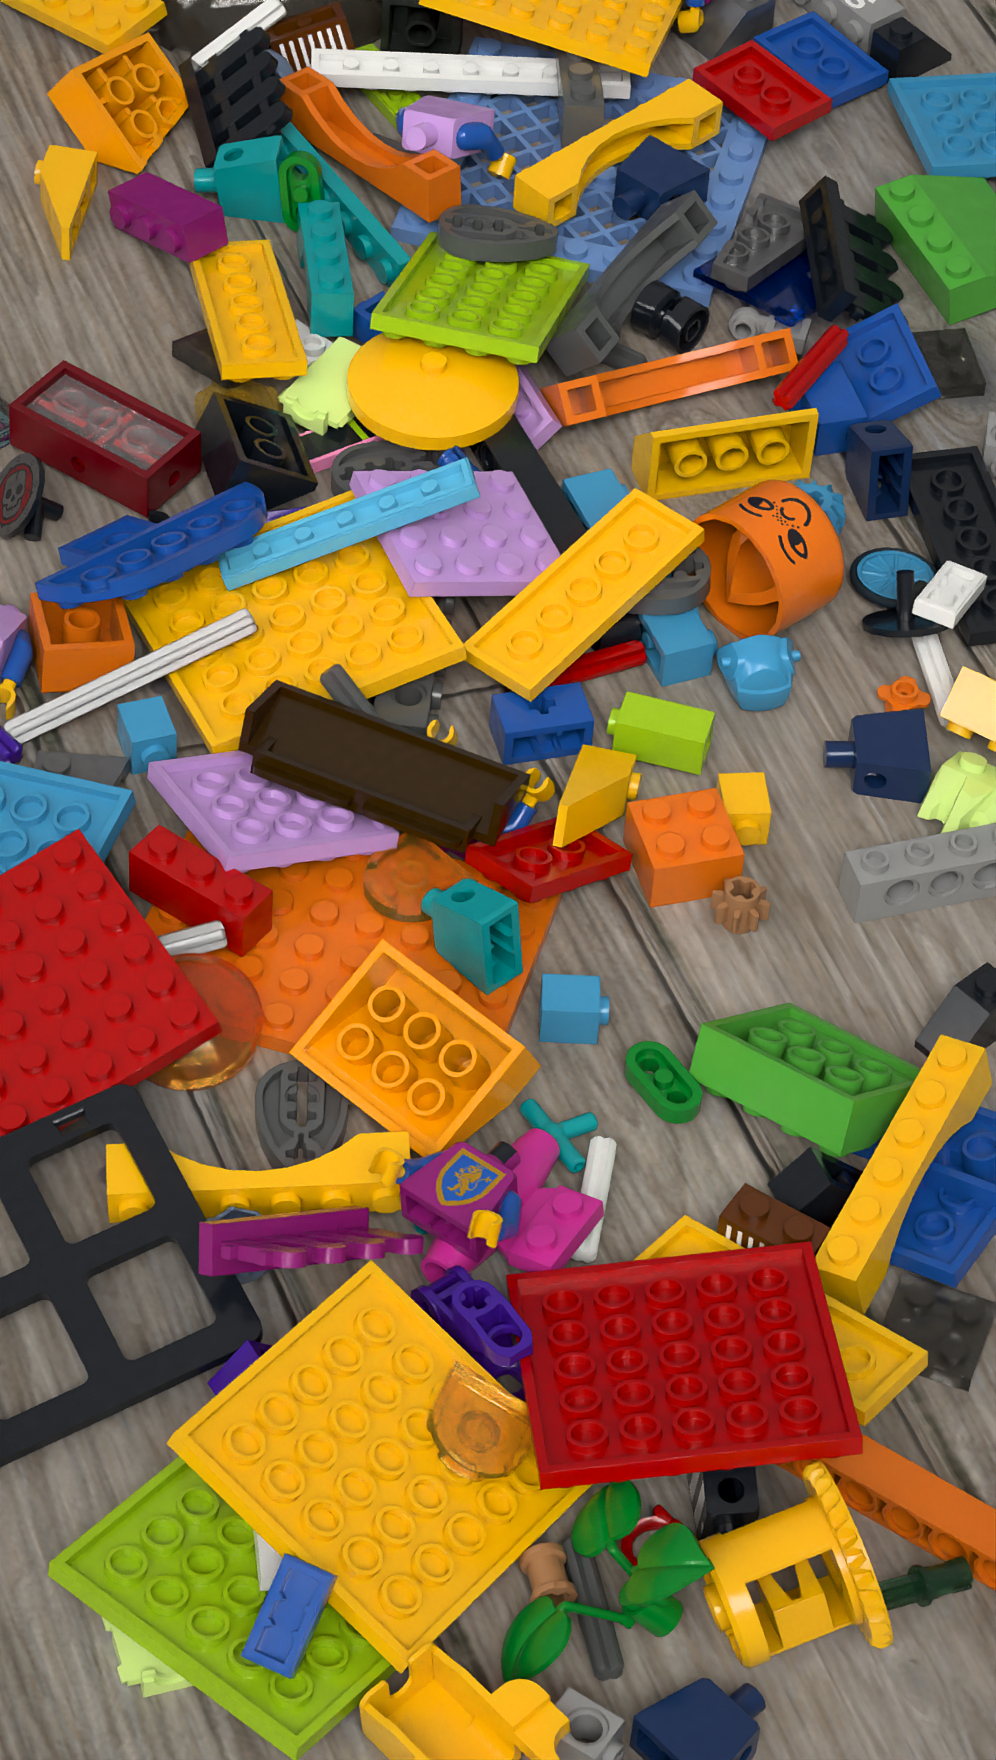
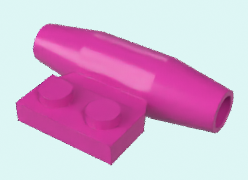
[420,1128,604,1283]

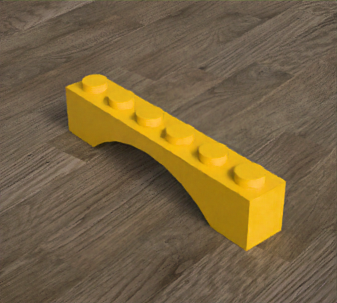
[513,79,723,227]
[815,1034,992,1315]
[106,1131,411,1223]

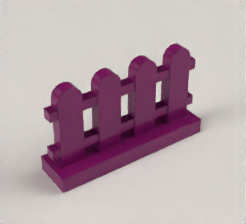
[199,1206,424,1276]

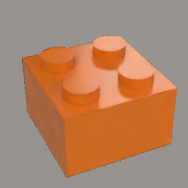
[28,592,135,693]
[623,788,745,908]

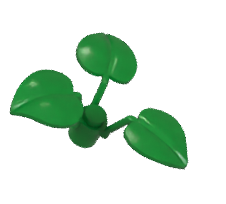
[501,1480,714,1683]

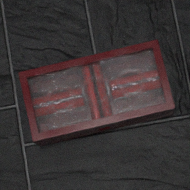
[9,360,201,518]

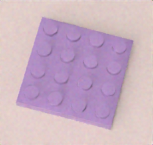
[349,469,561,597]
[147,750,399,873]

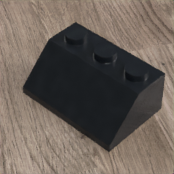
[195,392,318,511]

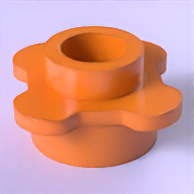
[877,676,931,712]

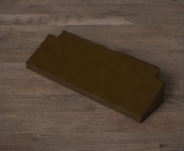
[238,680,531,854]

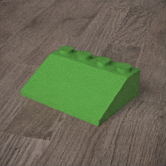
[875,174,996,325]
[689,1002,921,1157]

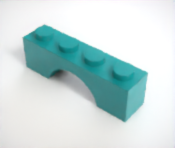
[297,200,354,337]

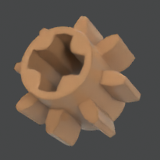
[711,876,771,934]

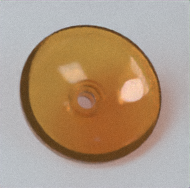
[146,953,263,1092]

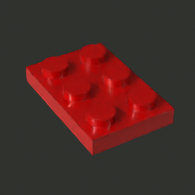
[692,40,832,141]
[465,817,633,904]

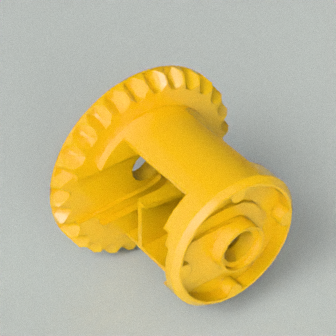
[698,1461,894,1669]

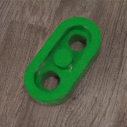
[278,151,325,233]
[624,1041,702,1124]

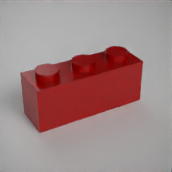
[129,825,273,957]

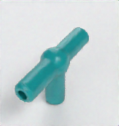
[519,1099,598,1173]

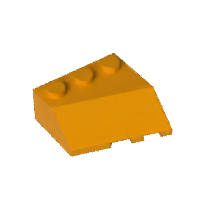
[47,32,189,174]

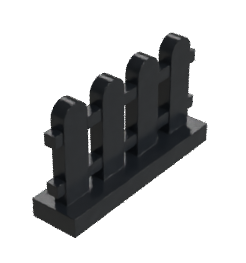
[178,27,293,168]
[799,176,909,325]

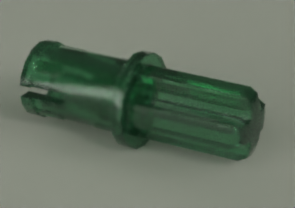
[878,1556,973,1611]

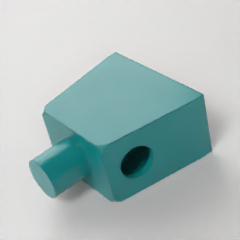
[194,135,286,223]
[421,878,523,995]

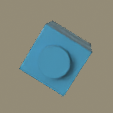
[117,696,177,775]
[539,974,609,1044]

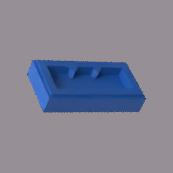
[241,1553,338,1679]

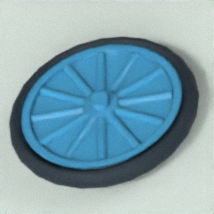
[849,547,938,609]

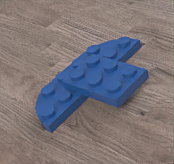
[35,481,268,609]
[852,1106,996,1288]

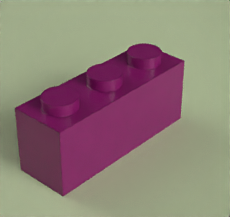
[108,172,229,263]

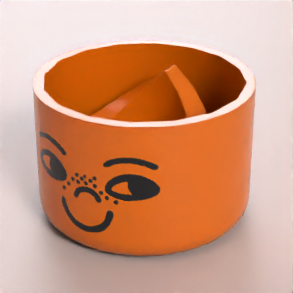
[689,480,845,639]

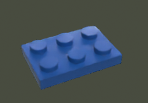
[753,11,889,109]
[832,303,942,422]

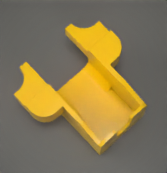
[359,1642,570,1760]

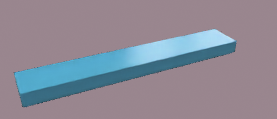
[218,457,481,591]

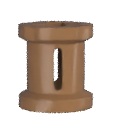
[518,1542,578,1606]

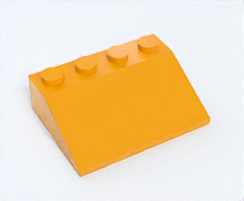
[289,939,541,1157]

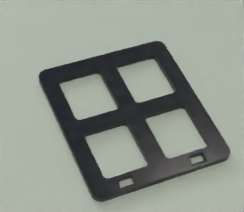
[0,1084,263,1467]

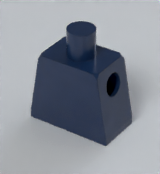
[612,135,710,220]
[845,420,913,521]
[823,709,932,803]
[629,1678,766,1760]

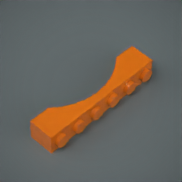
[278,66,461,223]
[541,328,798,427]

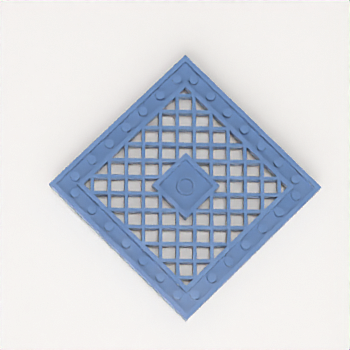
[391,36,769,308]

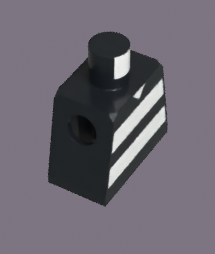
[687,1466,760,1541]

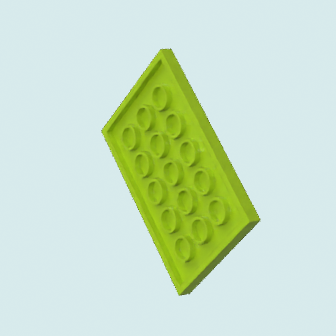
[370,231,590,365]
[48,1456,397,1760]

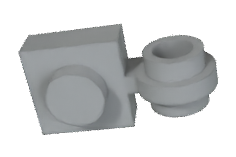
[729,307,812,355]

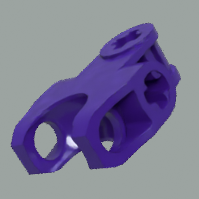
[411,1265,533,1406]

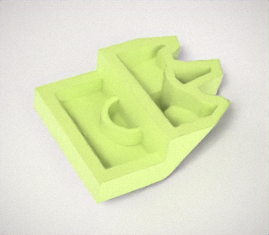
[917,751,996,833]

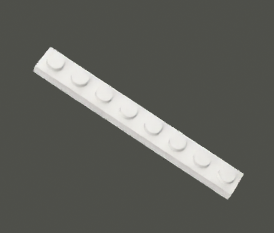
[311,48,631,100]

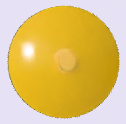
[347,333,519,450]

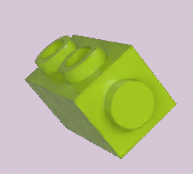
[607,691,715,775]

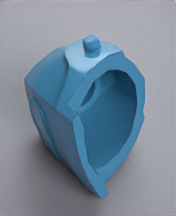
[716,635,801,711]

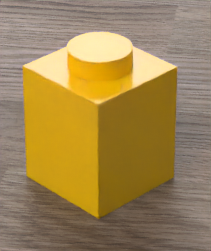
[716,772,772,846]

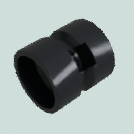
[630,280,710,354]

